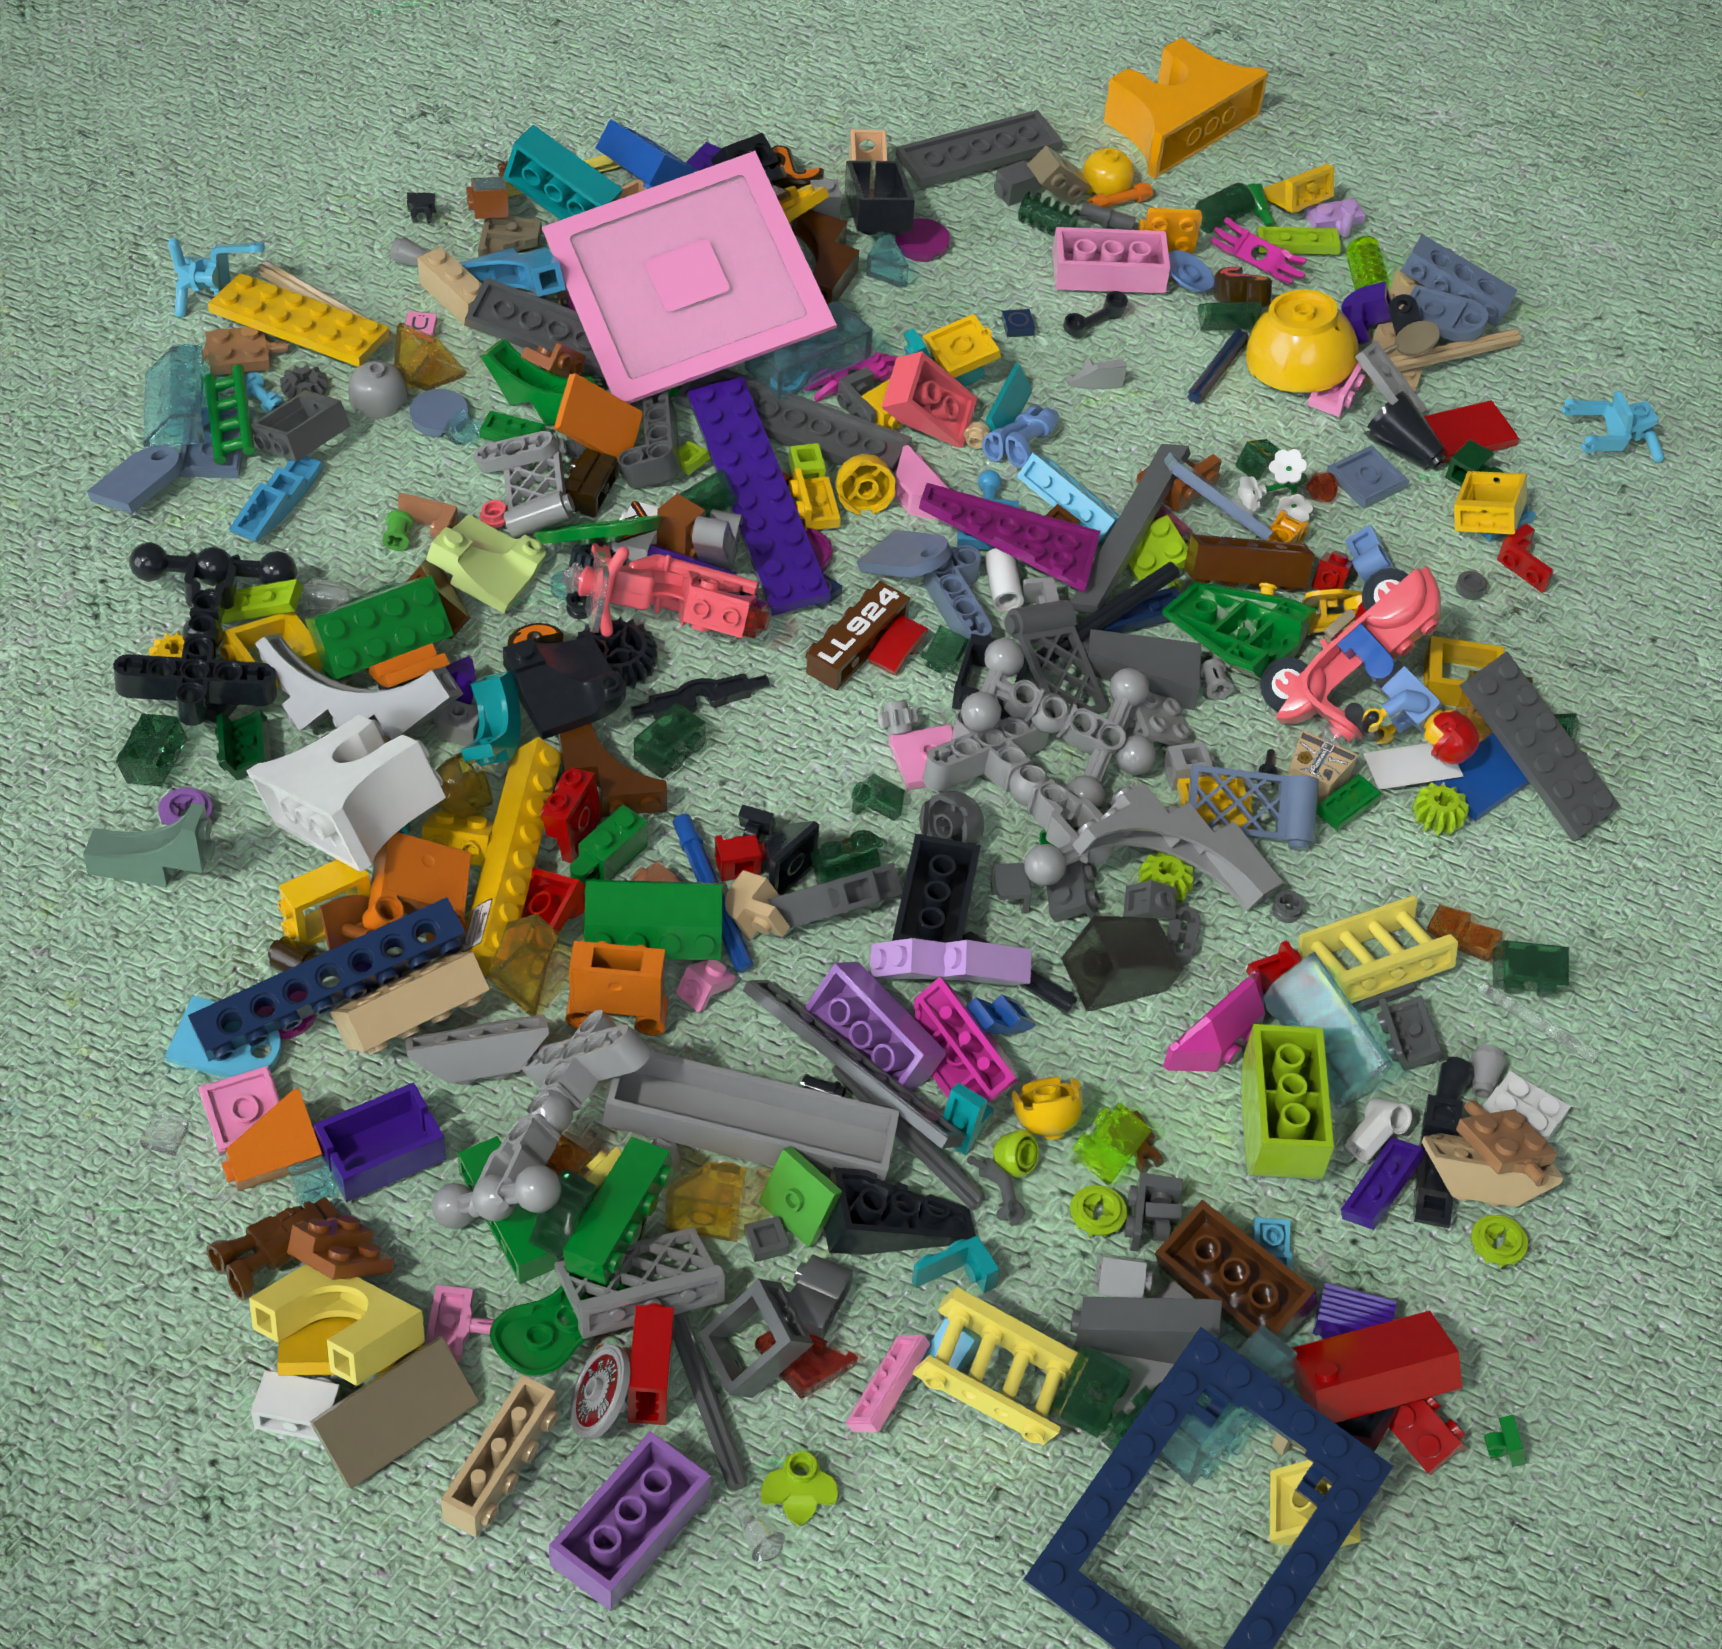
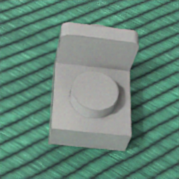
[1022,577,1059,604]

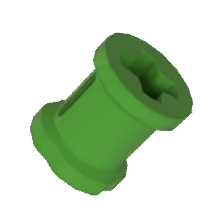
[382,510,414,551]

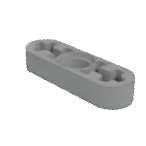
[474,431,558,473]

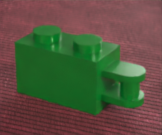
[570,805,648,885]

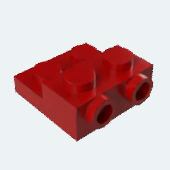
[541,767,602,863]

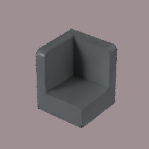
[990,863,1032,913]

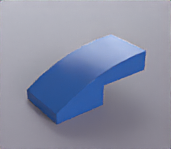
[966,994,1036,1034]

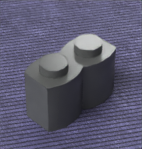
[786,1254,853,1342]

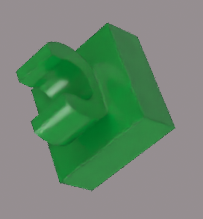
[1484,1415,1527,1467]

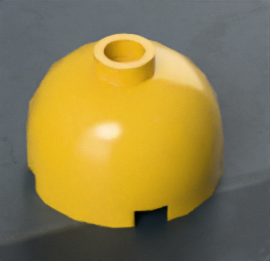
[1081,148,1134,196]
[836,454,896,515]
[1012,1077,1083,1140]

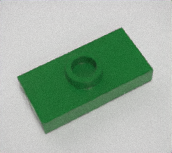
[479,411,546,441]
[1316,774,1383,832]

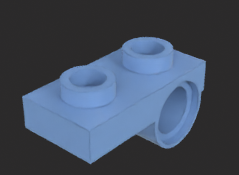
[1345,524,1394,583]

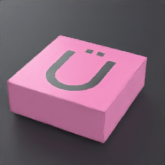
[404,311,437,341]

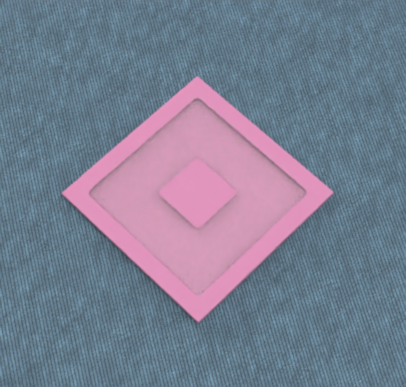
[542,151,837,404]

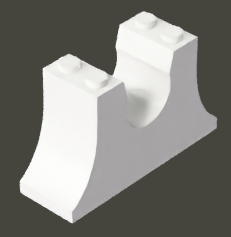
[247,715,446,872]

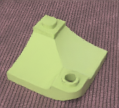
[426,514,546,614]

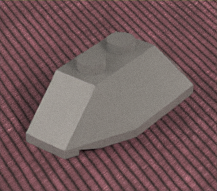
[405,1014,549,1085]

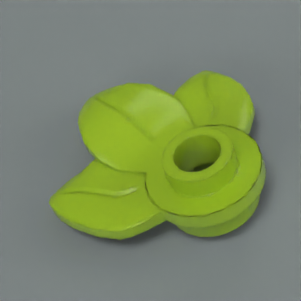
[760,1451,838,1526]

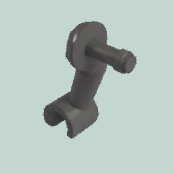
[967,1156,1025,1226]

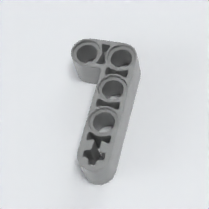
[692,509,743,570]

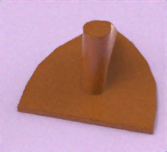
[319,895,386,951]

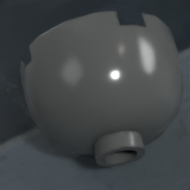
[919,791,984,844]

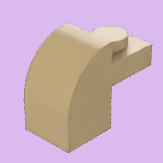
[725,870,790,939]

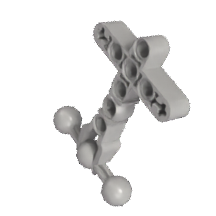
[922,710,1123,886]
[431,1009,652,1229]

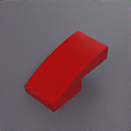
[868,615,929,676]

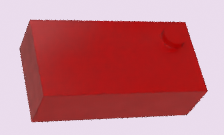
[1290,1310,1462,1423]

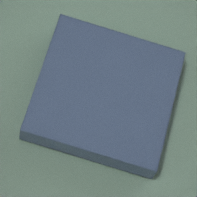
[1326,445,1409,509]

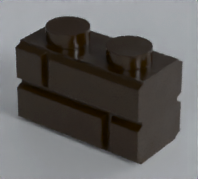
[564,448,618,518]

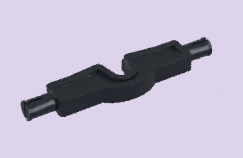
[630,673,770,720]

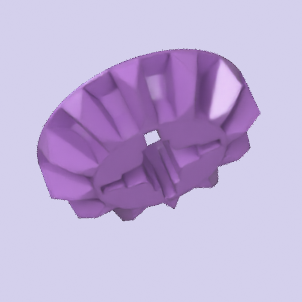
[158,787,213,825]

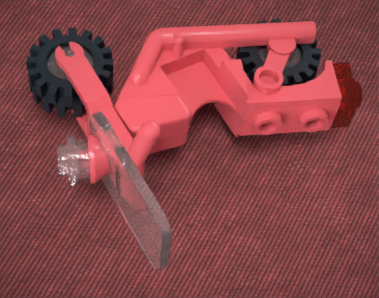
[562,543,771,639]

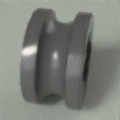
[1272,890,1304,923]

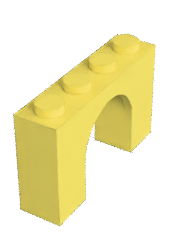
[249,1264,425,1386]

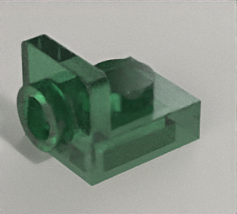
[1236,439,1281,480]

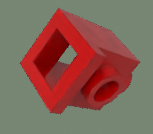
[714,835,766,882]

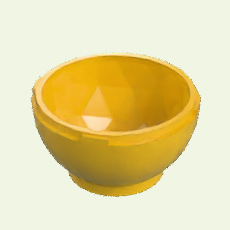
[1246,289,1359,392]

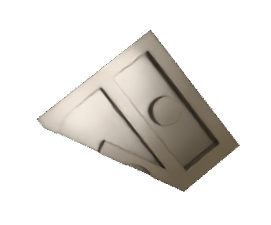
[478,216,542,257]

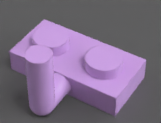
[1304,198,1366,238]

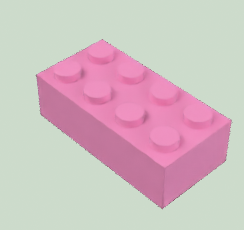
[1052,227,1170,293]

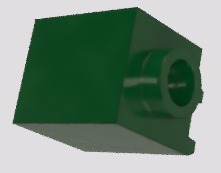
[1445,439,1504,487]

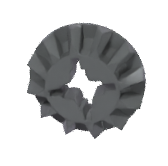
[280,364,328,399]

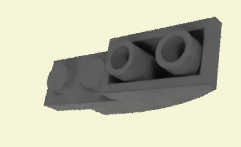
[768,862,902,928]

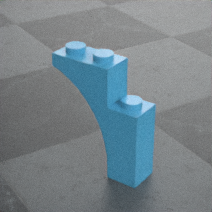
[459,247,566,297]

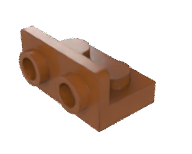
[521,342,586,378]

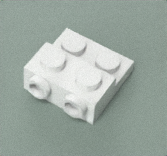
[1482,1071,1571,1143]

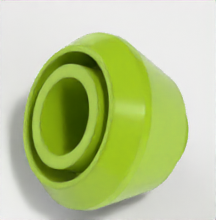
[993,1129,1039,1178]

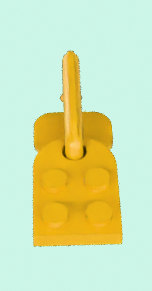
[1259,583,1440,634]

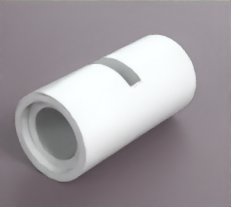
[985,548,1024,612]

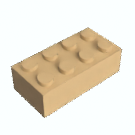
[330,952,490,1054]

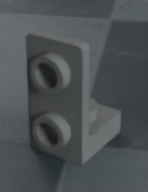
[836,367,876,423]
[1124,1172,1183,1252]

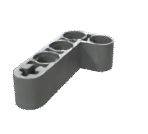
[618,390,681,488]

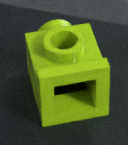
[789,443,826,480]

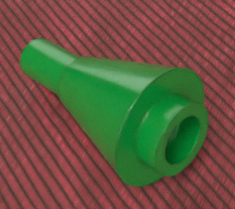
[1239,183,1276,227]

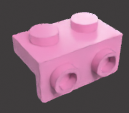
[1308,362,1366,417]

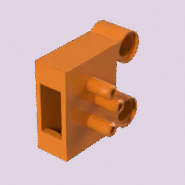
[362,832,471,943]
[565,941,669,1036]

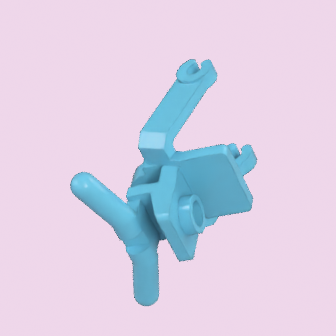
[168,238,265,318]
[1561,391,1664,463]

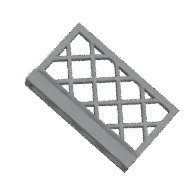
[555,1227,725,1339]

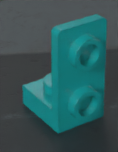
[912,1235,1000,1293]

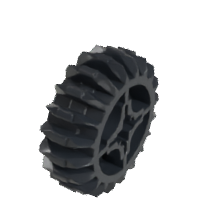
[576,616,657,689]

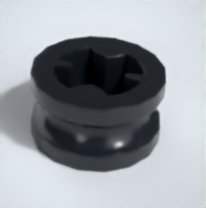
[566,589,594,619]

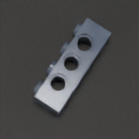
[1400,234,1517,327]

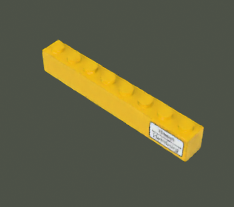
[459,737,562,976]

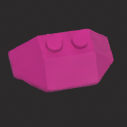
[1163,970,1265,1072]
[914,977,1018,1102]

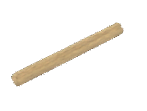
[258,260,394,346]
[1389,329,1522,372]

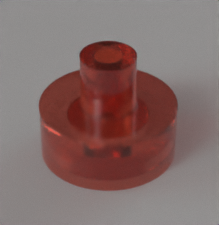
[1306,472,1338,502]

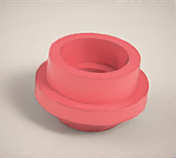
[480,500,507,528]

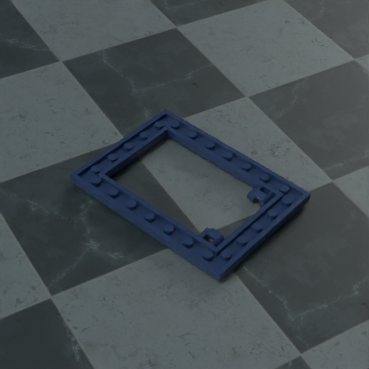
[1022,1327,1394,1649]

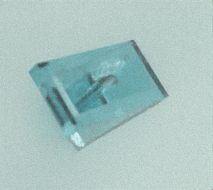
[866,232,909,288]

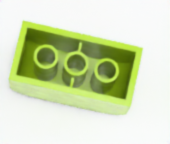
[1241,1024,1334,1179]

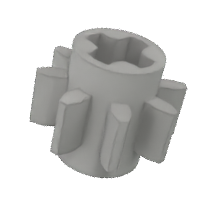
[877,700,918,735]

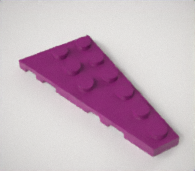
[919,483,1101,592]

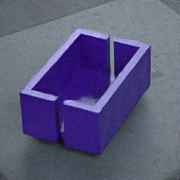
[314,1082,446,1202]

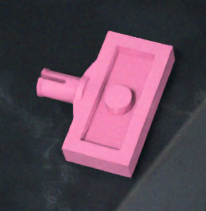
[424,1285,494,1362]

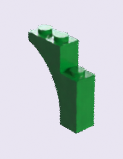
[480,339,596,426]

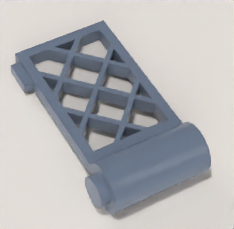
[1188,765,1319,850]

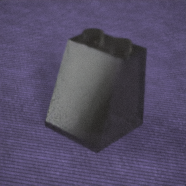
[1061,915,1184,1011]

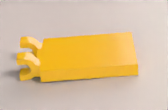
[277,1317,422,1376]

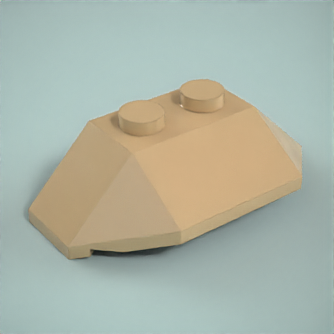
[1422,1133,1563,1207]

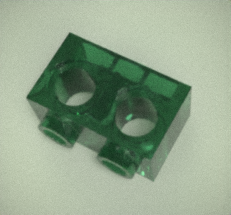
[116,713,188,787]
[529,1168,597,1260]

